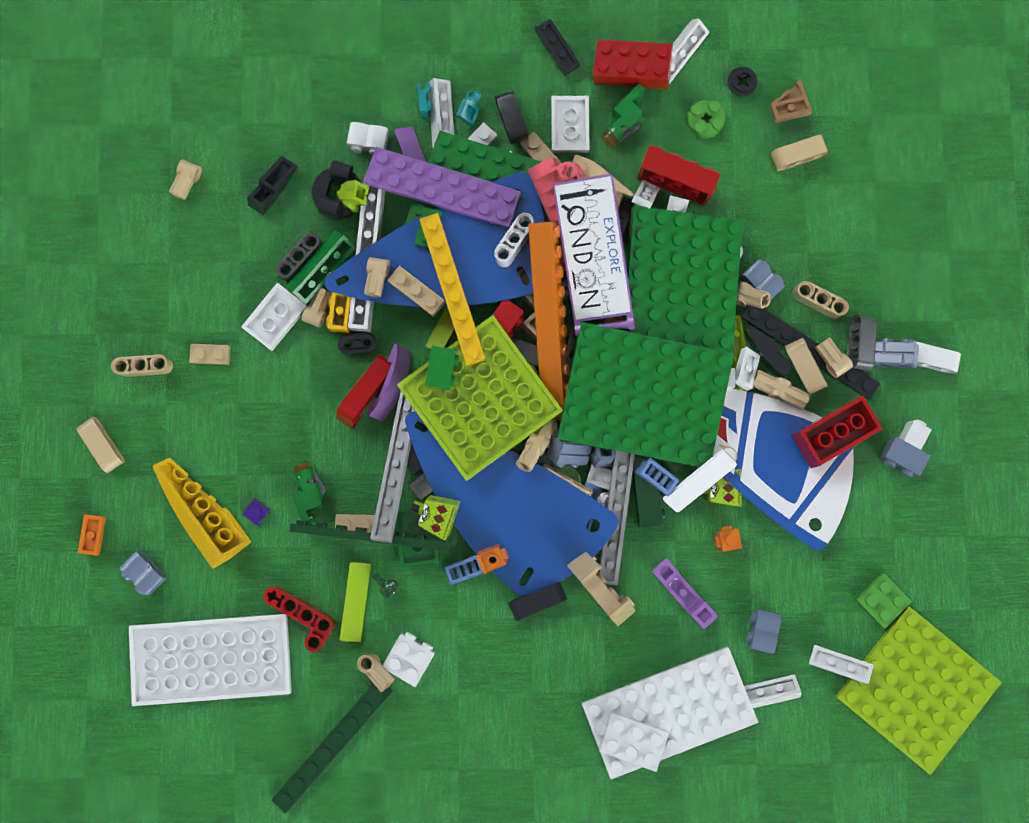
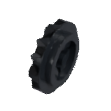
[728,67,757,96]

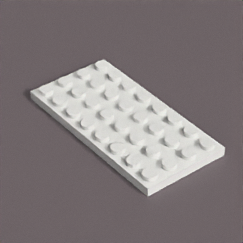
[129,614,292,706]
[582,647,758,779]

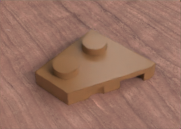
[769,80,812,123]

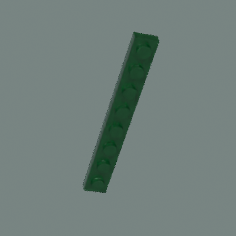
[289,520,449,550]
[271,683,393,814]

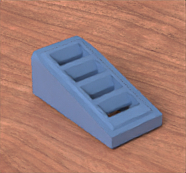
[635,457,679,496]
[444,555,483,585]

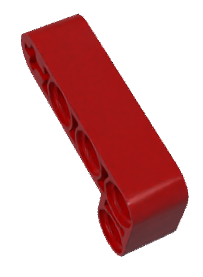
[336,355,392,429]
[263,586,335,652]

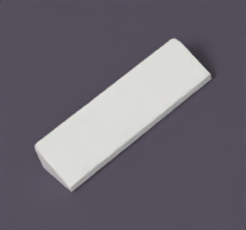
[669,19,709,84]
[429,78,454,147]
[662,450,737,512]
[744,674,802,708]

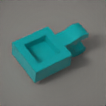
[416,82,432,118]
[456,90,481,125]

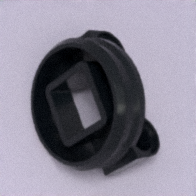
[312,160,361,220]

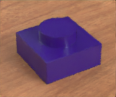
[242,499,271,526]

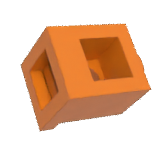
[476,543,509,574]

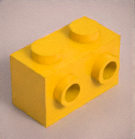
[326,292,351,334]

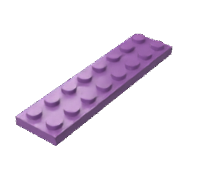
[363,147,521,229]

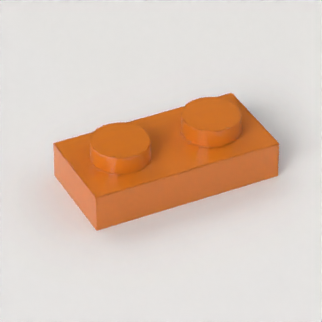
[78,514,106,556]

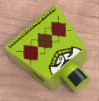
[702,469,742,506]
[411,495,461,540]

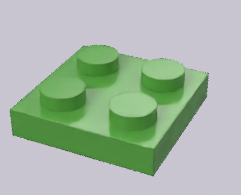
[855,573,912,629]

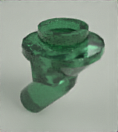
[372,572,398,598]

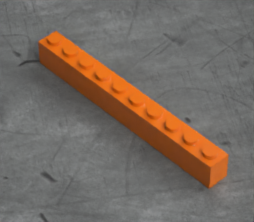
[528,222,570,420]

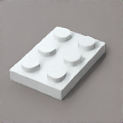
[551,96,589,153]
[241,283,307,351]
[599,712,669,772]

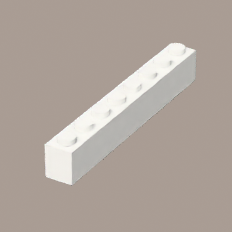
[348,182,386,333]

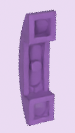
[366,344,410,422]
[652,558,718,629]

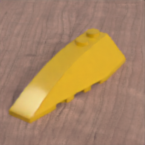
[152,458,251,569]

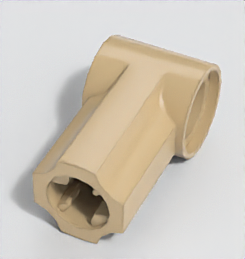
[169,159,202,200]
[364,257,390,298]
[736,282,771,309]
[301,288,332,328]
[815,337,853,378]
[357,654,395,692]

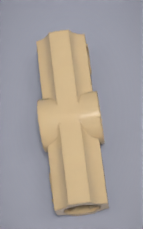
[753,370,810,410]
[516,418,558,472]

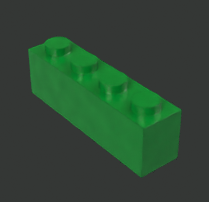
[285,230,356,304]

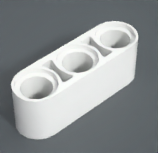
[494,213,534,267]
[914,341,961,374]

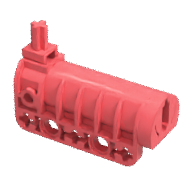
[527,157,586,272]

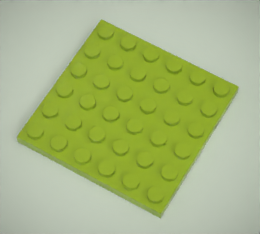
[397,315,563,481]
[835,606,1002,775]

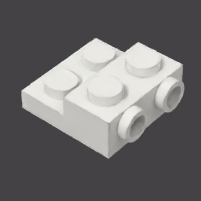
[383,632,435,687]

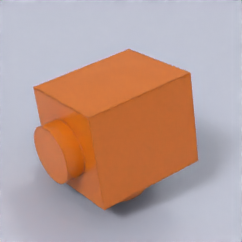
[714,526,742,552]

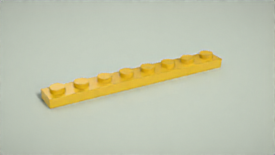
[420,213,486,366]

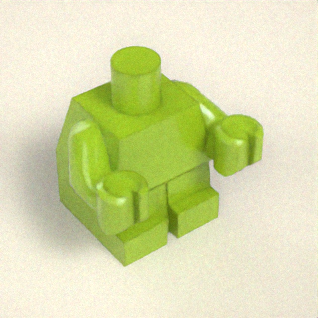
[337,180,369,212]

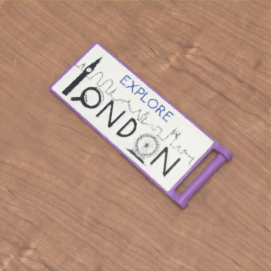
[553,174,635,337]

